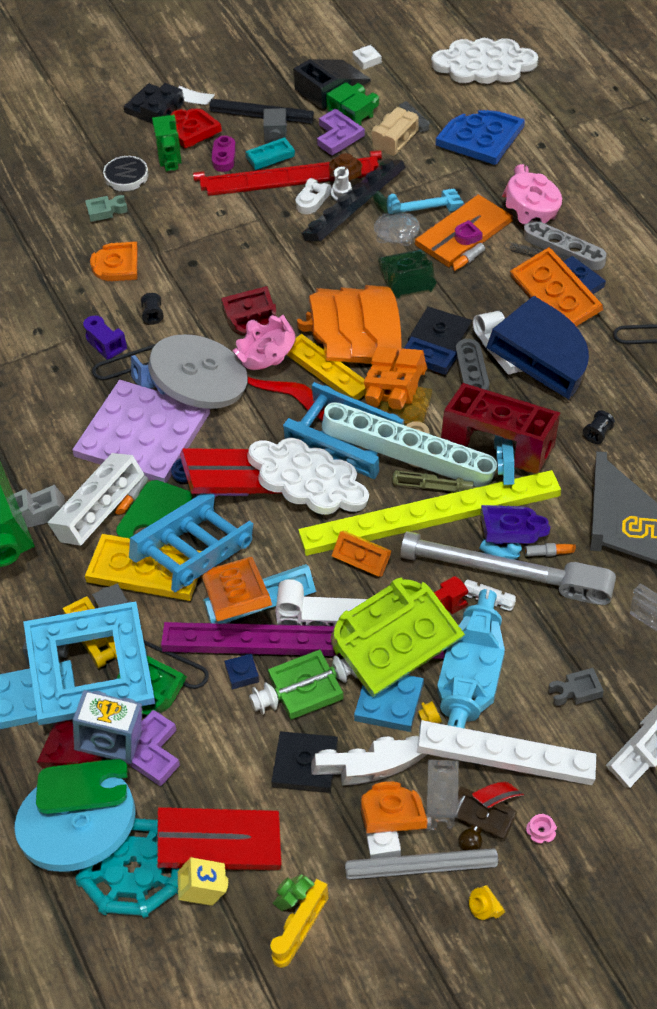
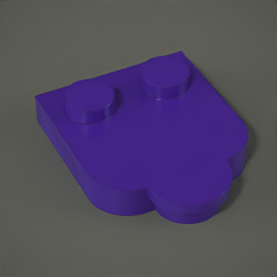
[480,505,550,544]

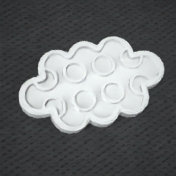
[432,38,538,84]
[247,438,369,514]

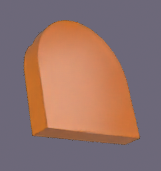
[90,242,138,281]
[361,781,428,833]

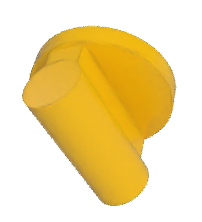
[469,885,505,920]

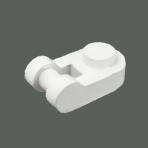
[296,178,332,214]

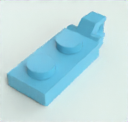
[494,435,514,485]

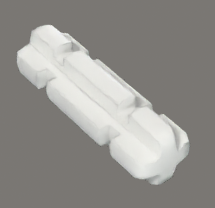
[464,580,516,611]

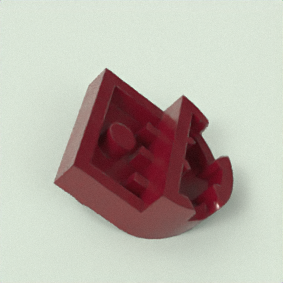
[221,286,276,335]
[37,719,103,769]

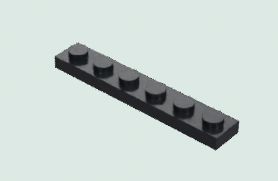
[301,158,406,241]

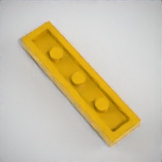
[286,334,366,400]

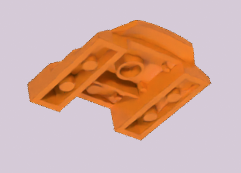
[309,285,401,364]

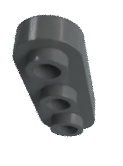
[456,339,489,391]

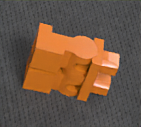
[364,347,427,410]

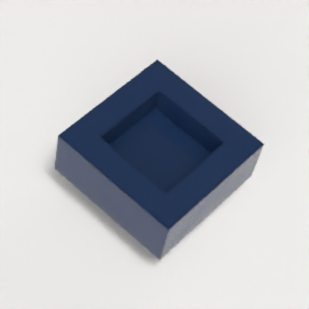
[224,653,260,690]

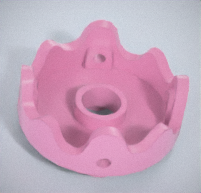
[502,173,562,224]
[233,315,295,370]

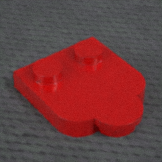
[171,108,222,148]

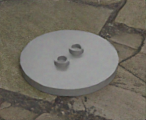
[148,335,247,409]

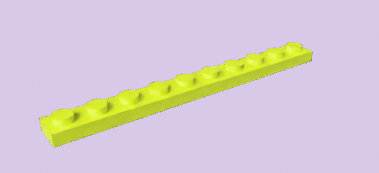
[298,470,561,556]

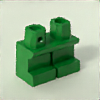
[326,83,379,126]
[152,115,182,171]

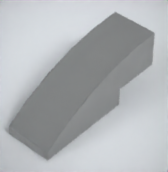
[14,485,65,527]

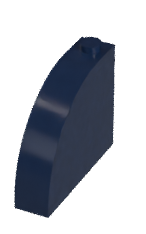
[486,296,589,400]

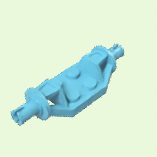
[437,589,505,729]

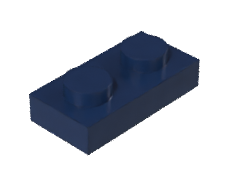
[403,337,456,375]

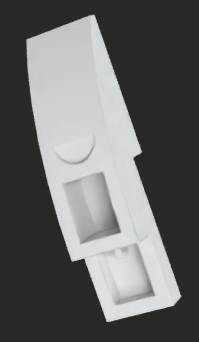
[606,705,657,788]
[311,736,427,785]

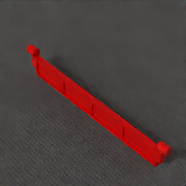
[193,150,382,196]

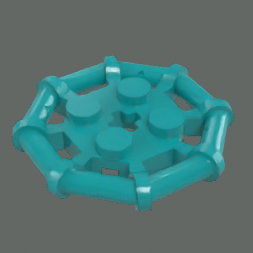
[75,818,181,918]

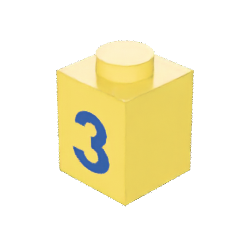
[178,858,228,906]

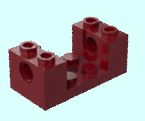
[441,383,561,474]

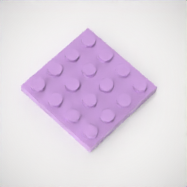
[73,380,210,483]

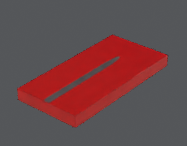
[180,448,282,494]
[157,807,281,870]

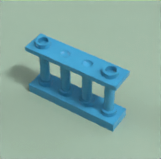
[283,382,404,480]
[129,494,254,592]

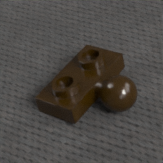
[448,786,517,851]

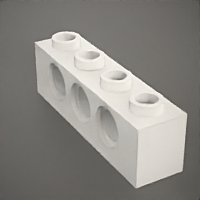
[48,453,145,546]

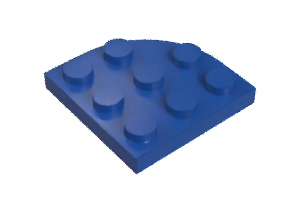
[436,110,525,165]

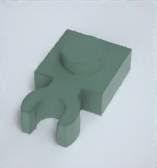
[85,195,128,222]

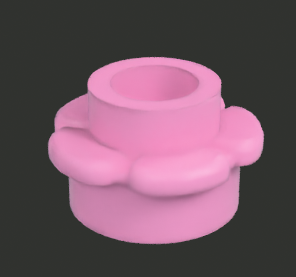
[526,814,556,844]

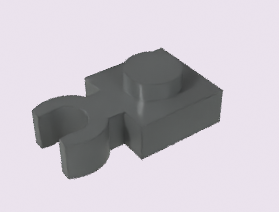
[548,668,604,706]

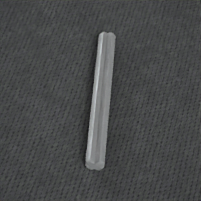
[345,848,498,879]

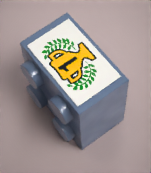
[73,690,142,764]

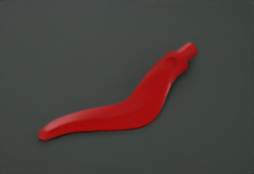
[247,377,326,421]

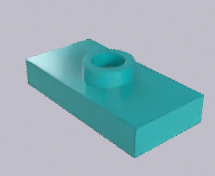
[245,138,295,170]

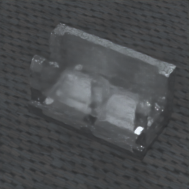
[427,760,459,830]

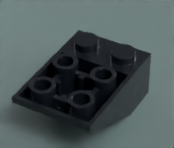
[293,59,371,109]

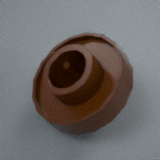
[329,153,362,181]

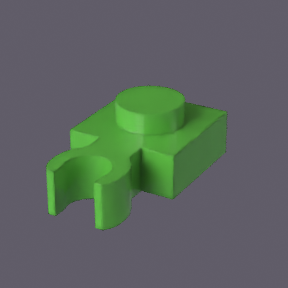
[273,874,315,911]

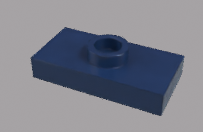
[563,256,606,294]

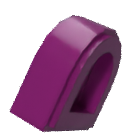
[455,220,483,245]

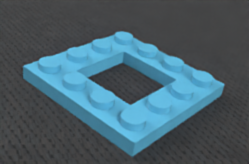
[24,601,155,725]

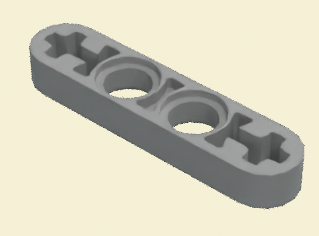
[524,221,606,270]

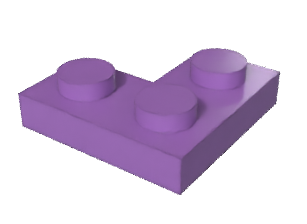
[317,109,365,155]
[127,710,180,787]

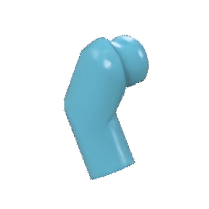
[479,539,522,560]

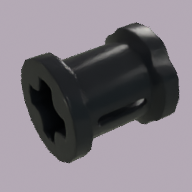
[141,293,164,325]
[583,410,615,444]

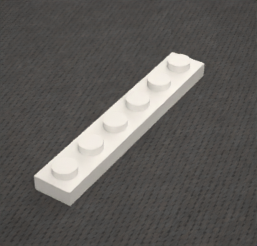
[417,721,596,785]

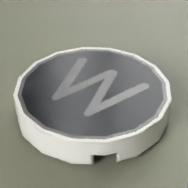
[103,156,149,191]

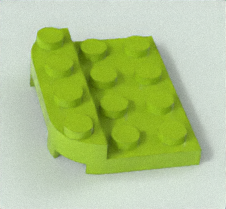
[331,577,465,697]

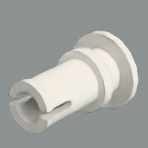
[331,167,352,201]

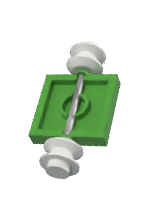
[249,650,358,720]

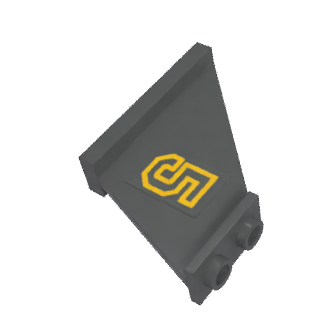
[590,451,657,564]

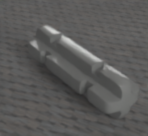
[399,101,430,133]

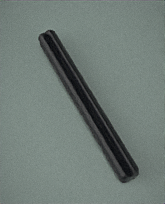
[209,99,314,124]

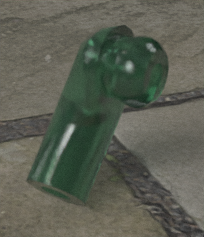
[373,191,400,217]

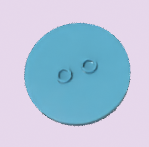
[15,777,136,872]

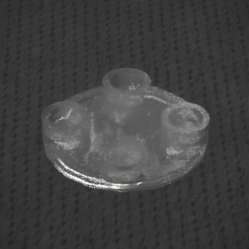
[374,212,420,246]

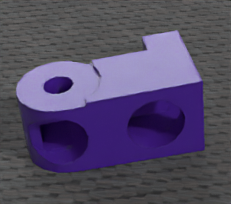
[83,315,127,360]

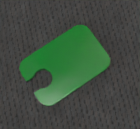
[116,480,193,538]
[36,759,128,814]

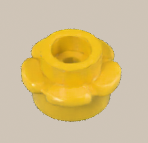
[418,701,442,724]

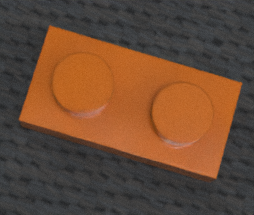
[332,531,392,577]

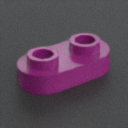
[212,136,236,172]

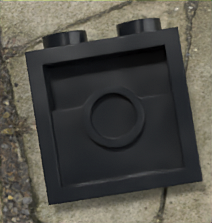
[123,83,184,124]

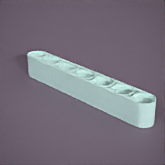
[322,402,497,487]

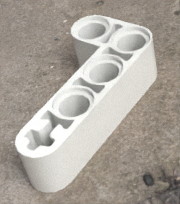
[276,579,367,626]

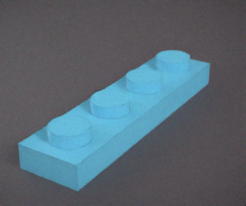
[203,564,316,624]

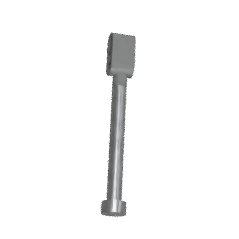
[401,531,616,605]

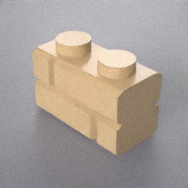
[371,107,418,156]

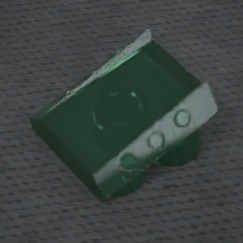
[378,249,437,299]

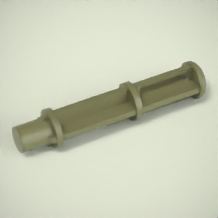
[392,470,474,492]

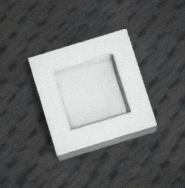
[352,45,381,70]
[365,829,401,859]

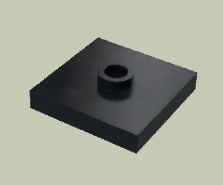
[408,307,473,352]
[271,731,338,793]

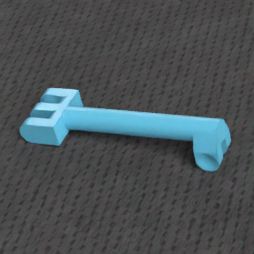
[387,189,464,214]

